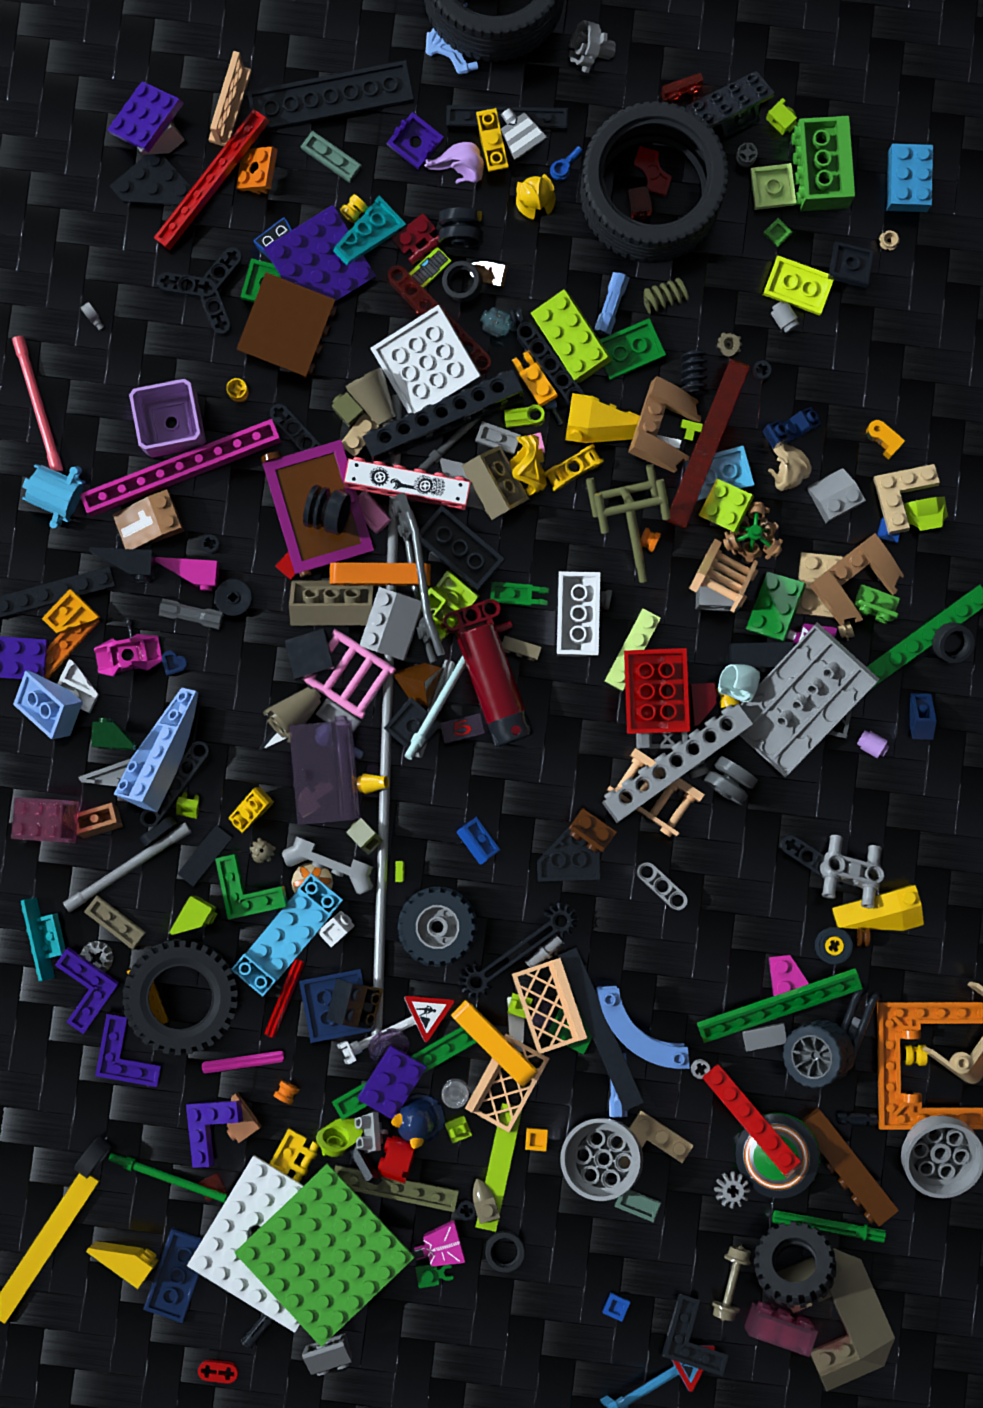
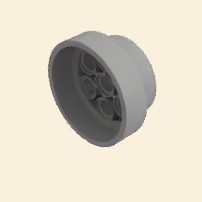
[560,1118,643,1201]

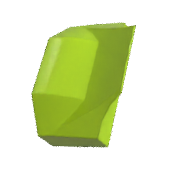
[903,496,948,531]

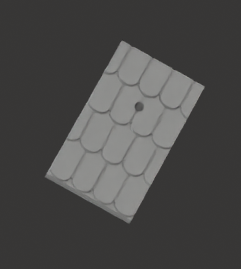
[724,622,879,777]

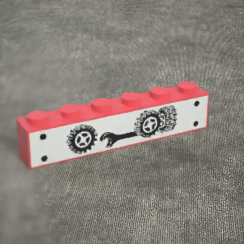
[344,457,470,510]

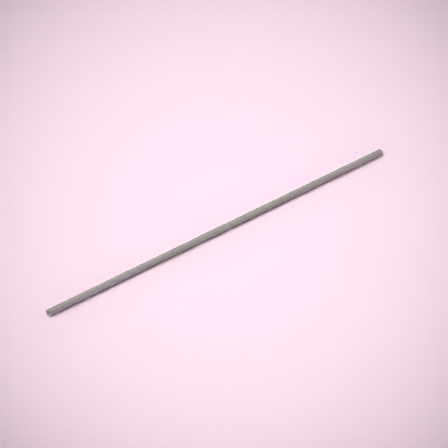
[371,395,402,1054]

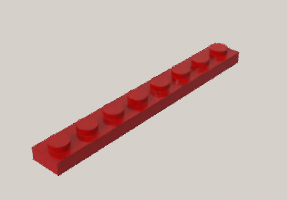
[154,109,270,250]

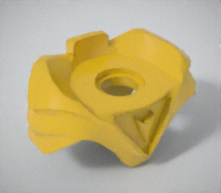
[510,435,547,496]

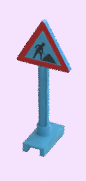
[600,1345,715,1408]

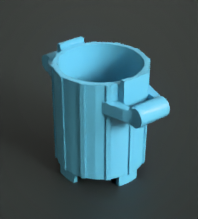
[22,464,86,528]

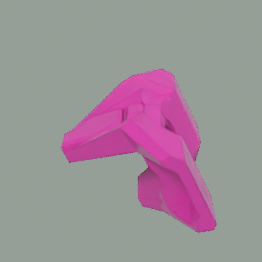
[94,634,162,677]

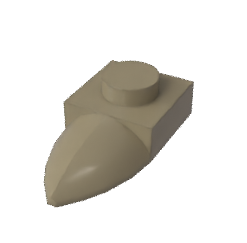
[473,1179,500,1224]

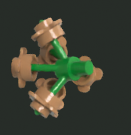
[723,502,783,563]

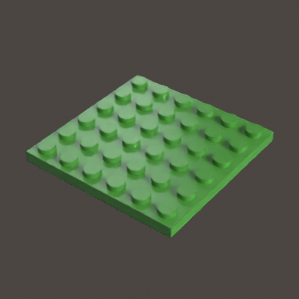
[234,1163,415,1347]

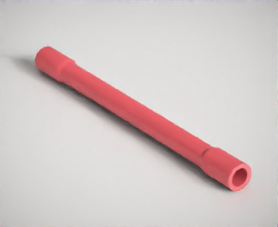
[12,336,64,473]

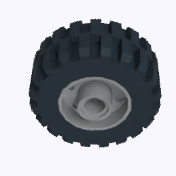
[398,887,477,967]

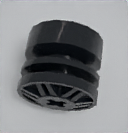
[303,485,351,535]

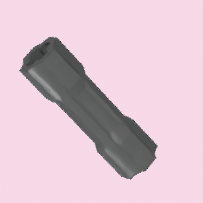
[159,598,224,630]

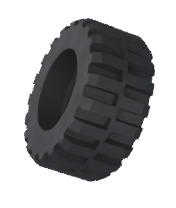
[754,1221,837,1308]

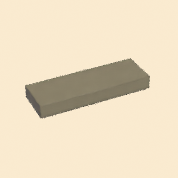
[84,895,147,950]

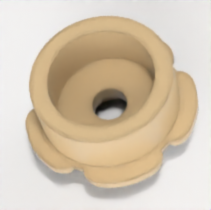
[879,230,899,250]
[838,621,854,640]

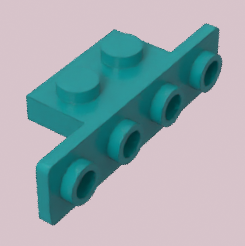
[21,897,66,982]

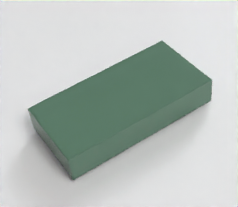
[614,1189,661,1222]

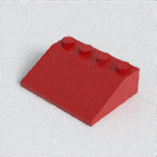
[624,648,690,734]

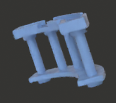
[596,986,690,1069]

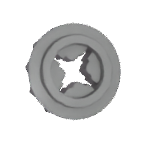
[80,941,113,972]

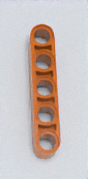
[329,563,431,586]

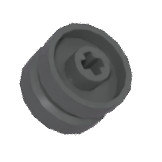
[704,756,758,805]

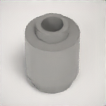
[771,301,799,333]

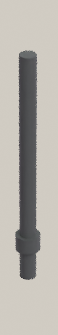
[418,418,481,471]

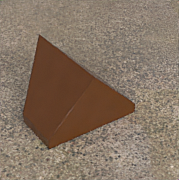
[393,663,443,707]

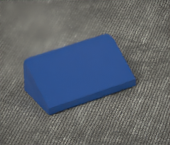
[457,817,500,865]

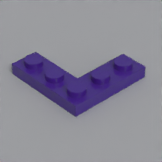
[55,947,119,1034]
[95,1013,162,1087]
[186,1100,243,1168]

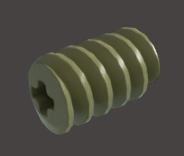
[644,278,689,314]

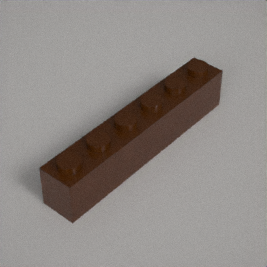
[801,1108,899,1226]

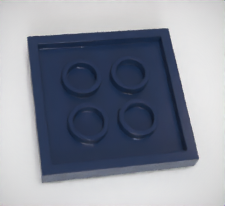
[299,969,372,1043]

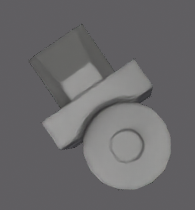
[355,1112,388,1154]

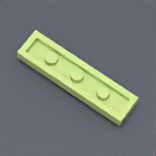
[604,609,661,691]

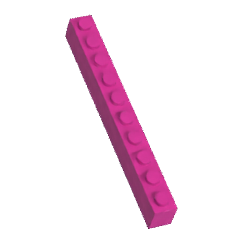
[80,419,281,517]

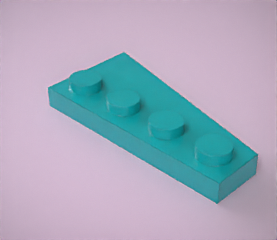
[333,196,406,265]

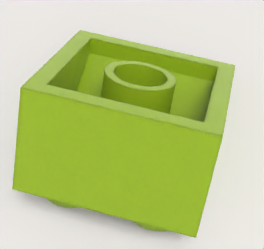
[169,895,217,935]

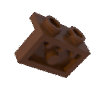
[568,808,617,853]

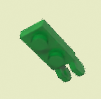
[490,582,549,606]

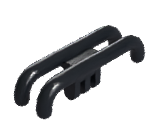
[841,986,883,1071]

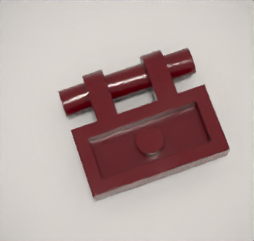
[391,213,440,265]

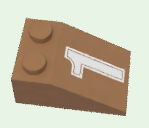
[112,489,184,549]

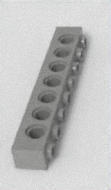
[602,704,753,823]

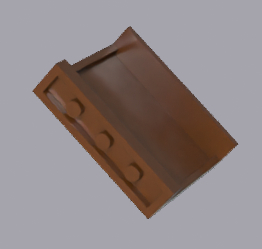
[237,272,337,378]

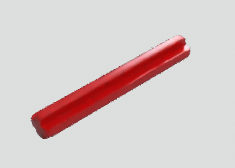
[265,959,305,1038]

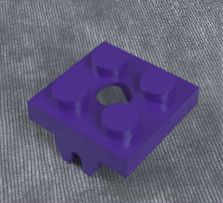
[387,112,444,170]

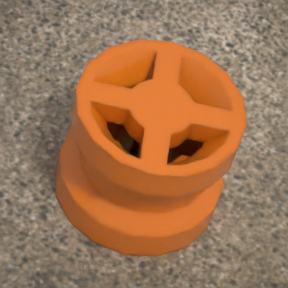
[640,528,661,553]
[273,1080,300,1105]

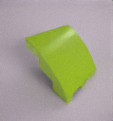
[422,570,480,642]

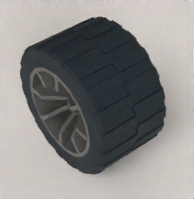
[783,1020,854,1088]

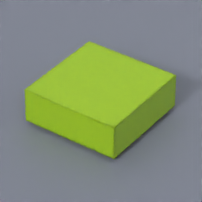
[395,861,405,882]

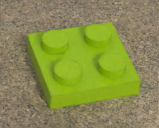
[699,478,754,533]

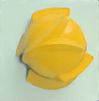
[516,174,556,219]

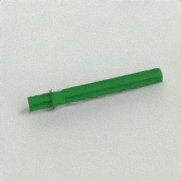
[772,1211,886,1243]

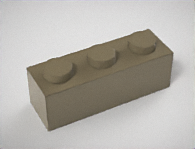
[502,636,541,662]

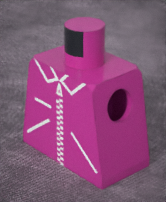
[414,1220,465,1266]

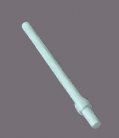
[404,655,466,760]

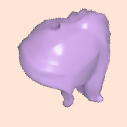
[424,142,484,184]

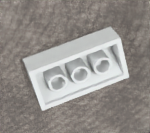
[557,571,600,657]

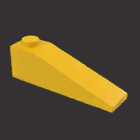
[565,393,640,443]
[832,885,924,931]

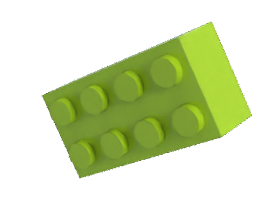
[531,289,612,383]

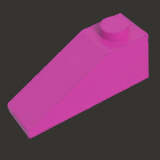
[155,557,219,591]

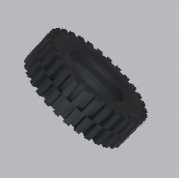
[123,939,238,1055]

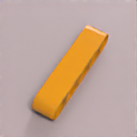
[451,1000,538,1087]

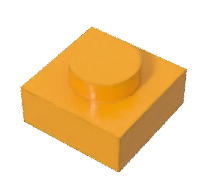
[525,1128,548,1151]

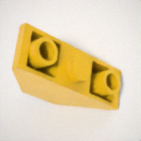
[476,108,508,172]
[229,787,274,833]

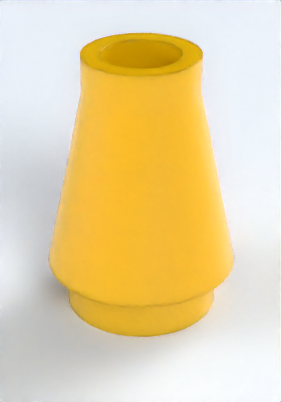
[357,774,389,794]

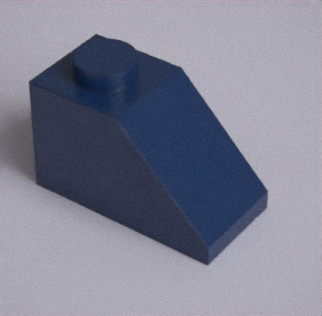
[910,693,937,740]

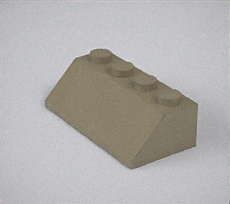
[289,580,374,626]

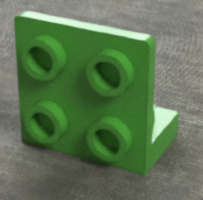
[853,584,900,623]

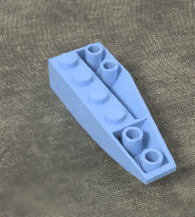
[114,688,198,812]

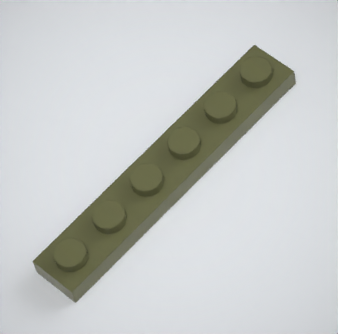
[335,1164,459,1212]

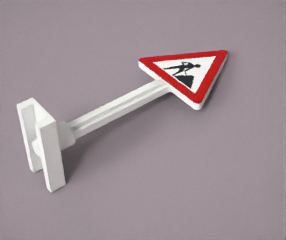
[337,996,454,1064]

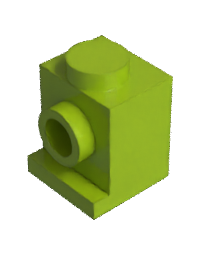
[766,98,798,135]

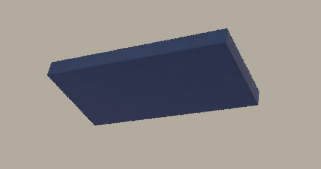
[143,1228,203,1323]

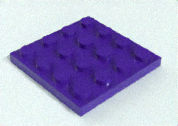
[263,205,376,301]

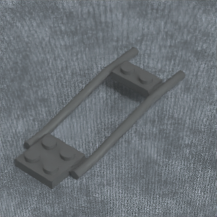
[391,492,445,663]

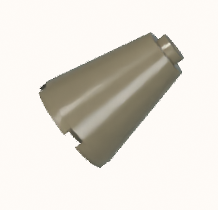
[346,368,396,427]
[263,687,321,743]

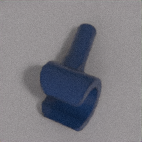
[545,399,563,425]

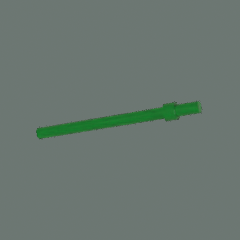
[109,1153,228,1203]

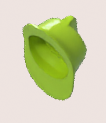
[316,1117,363,1157]

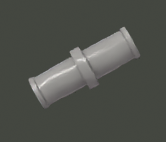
[525,933,564,968]

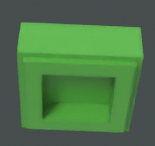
[763,218,792,248]

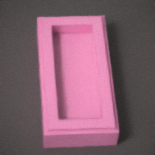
[358,491,392,534]

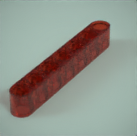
[388,265,491,375]

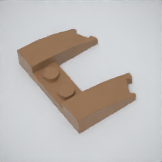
[628,376,701,473]
[809,533,904,625]

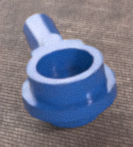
[550,146,583,181]

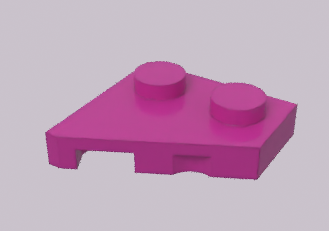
[769,955,809,996]

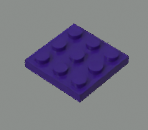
[107,81,184,153]

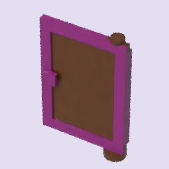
[261,440,374,577]

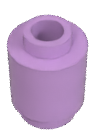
[857,730,889,758]

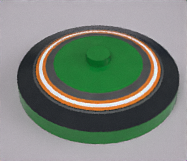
[736,1113,820,1199]

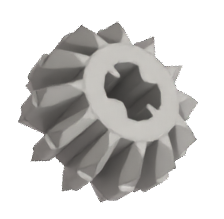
[714,1171,750,1208]

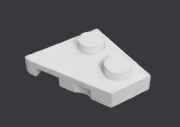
[57,659,99,713]

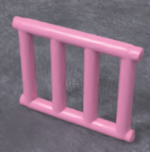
[302,629,396,719]

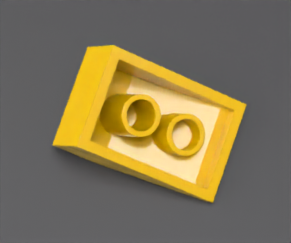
[86,1241,159,1289]

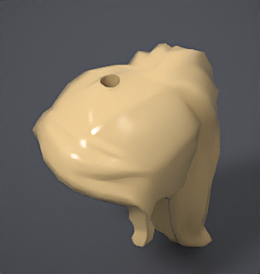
[768,444,812,491]

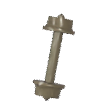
[712,1245,752,1322]

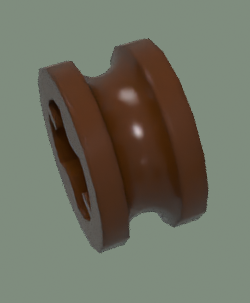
[857,927,870,947]

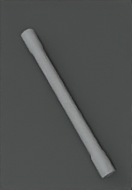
[63,822,192,912]

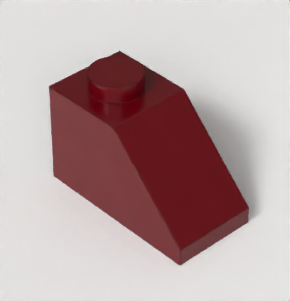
[688,683,718,727]

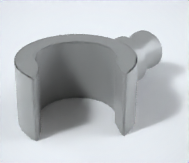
[81,302,104,330]

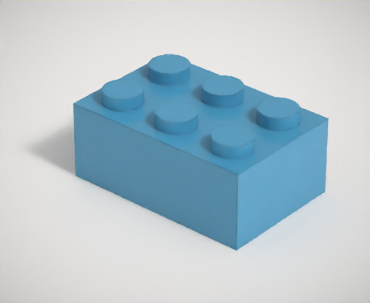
[887,144,933,212]

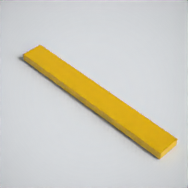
[0,1173,100,1324]

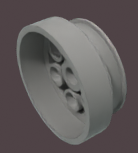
[901,1115,983,1198]

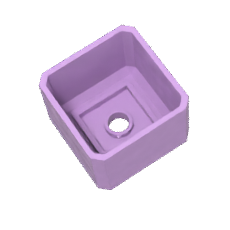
[129,379,206,457]

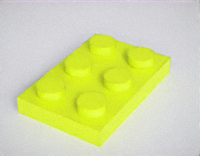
[763,255,834,316]

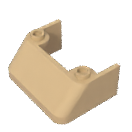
[922,982,983,1084]

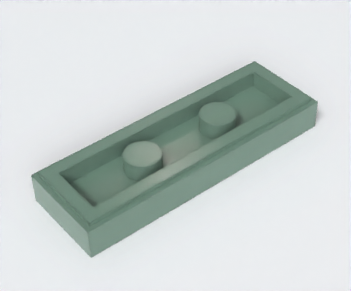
[301,131,362,183]

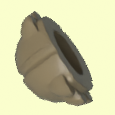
[717,333,742,357]
[250,838,276,863]

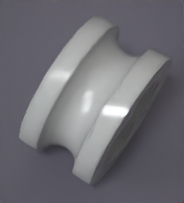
[691,1059,710,1079]

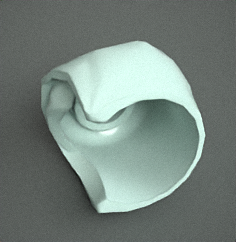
[718,664,760,702]

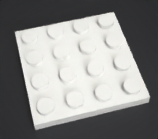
[371,305,481,413]

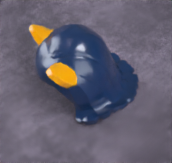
[391,1093,445,1149]

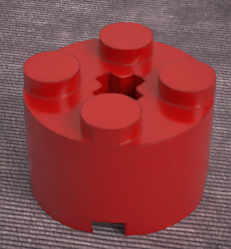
[378,1135,415,1184]

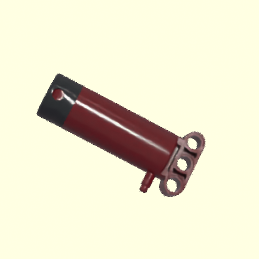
[440,599,534,747]

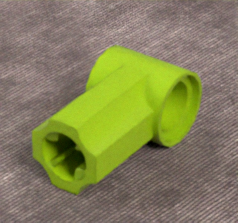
[504,405,545,428]

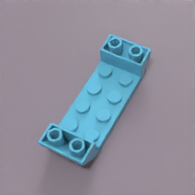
[231,873,343,996]

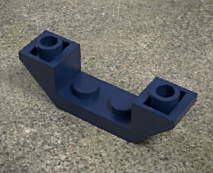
[763,407,822,449]

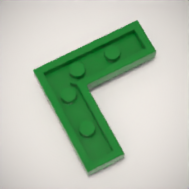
[215,854,288,920]

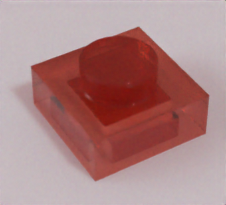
[198,1172,227,1202]

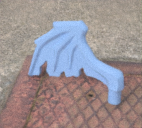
[426,2,478,74]

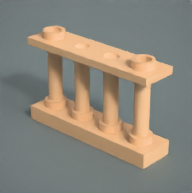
[689,539,758,612]
[607,748,704,837]

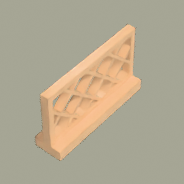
[209,51,252,146]
[512,958,587,1054]
[465,1033,550,1132]

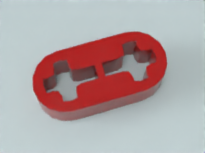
[198,1359,239,1383]

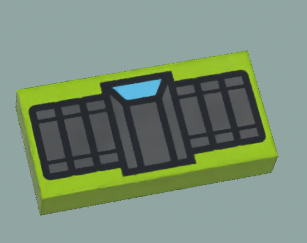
[408,247,452,290]

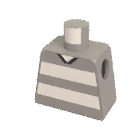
[501,107,547,161]

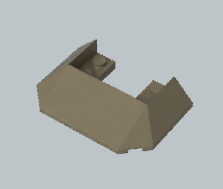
[777,1248,895,1391]

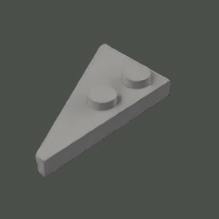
[79,759,131,787]

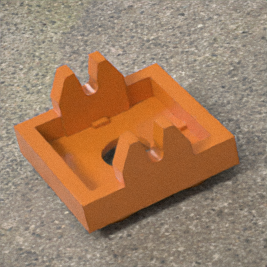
[236,147,278,194]

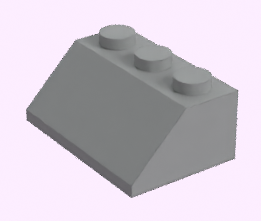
[359,587,422,661]

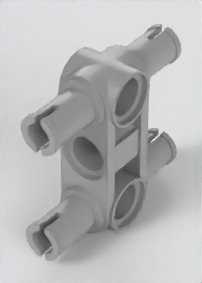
[820,835,884,909]

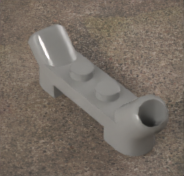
[282,836,373,895]

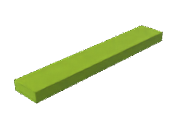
[475,1102,522,1232]

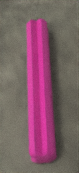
[202,1051,285,1073]

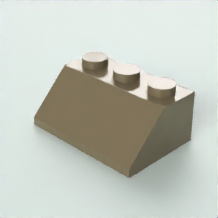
[462,445,529,520]

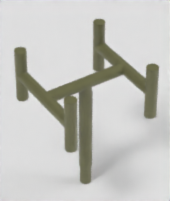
[586,464,671,583]

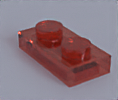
[661,73,703,100]

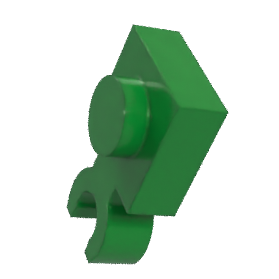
[415,1264,454,1288]

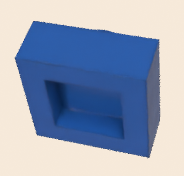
[877,518,900,543]
[602,1292,630,1322]

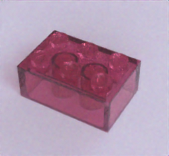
[11,797,79,843]
[744,1302,818,1357]

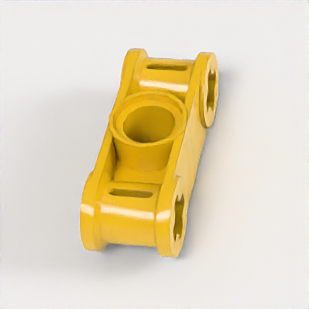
[543,444,604,492]

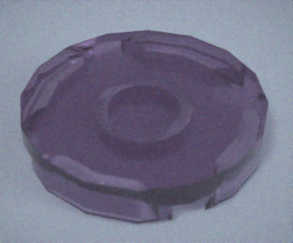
[368,1028,409,1065]

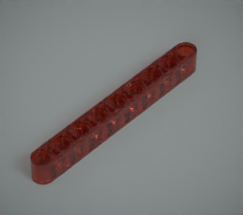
[666,358,750,529]

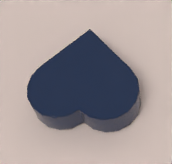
[162,650,188,676]

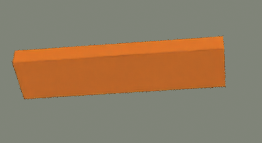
[45,619,100,679]

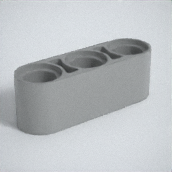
[637,863,687,910]

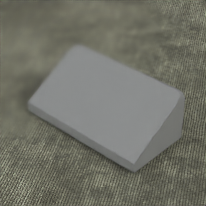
[742,1023,786,1052]

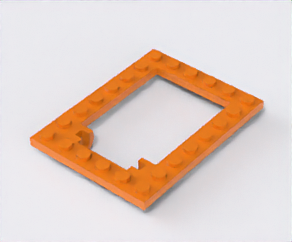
[877,1002,983,1130]

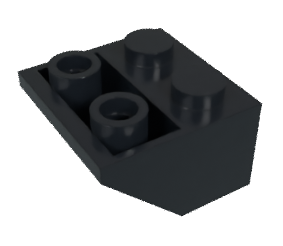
[326,979,383,1030]

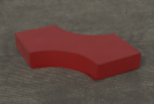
[633,146,672,198]

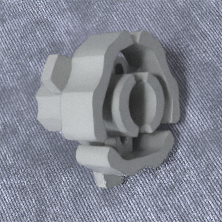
[569,20,616,73]

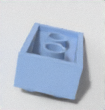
[13,670,83,739]

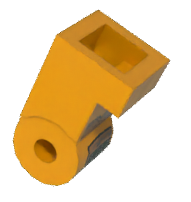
[866,420,905,459]

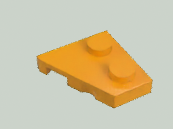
[42,589,100,633]

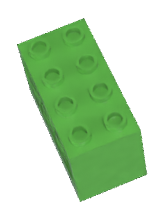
[791,116,855,211]

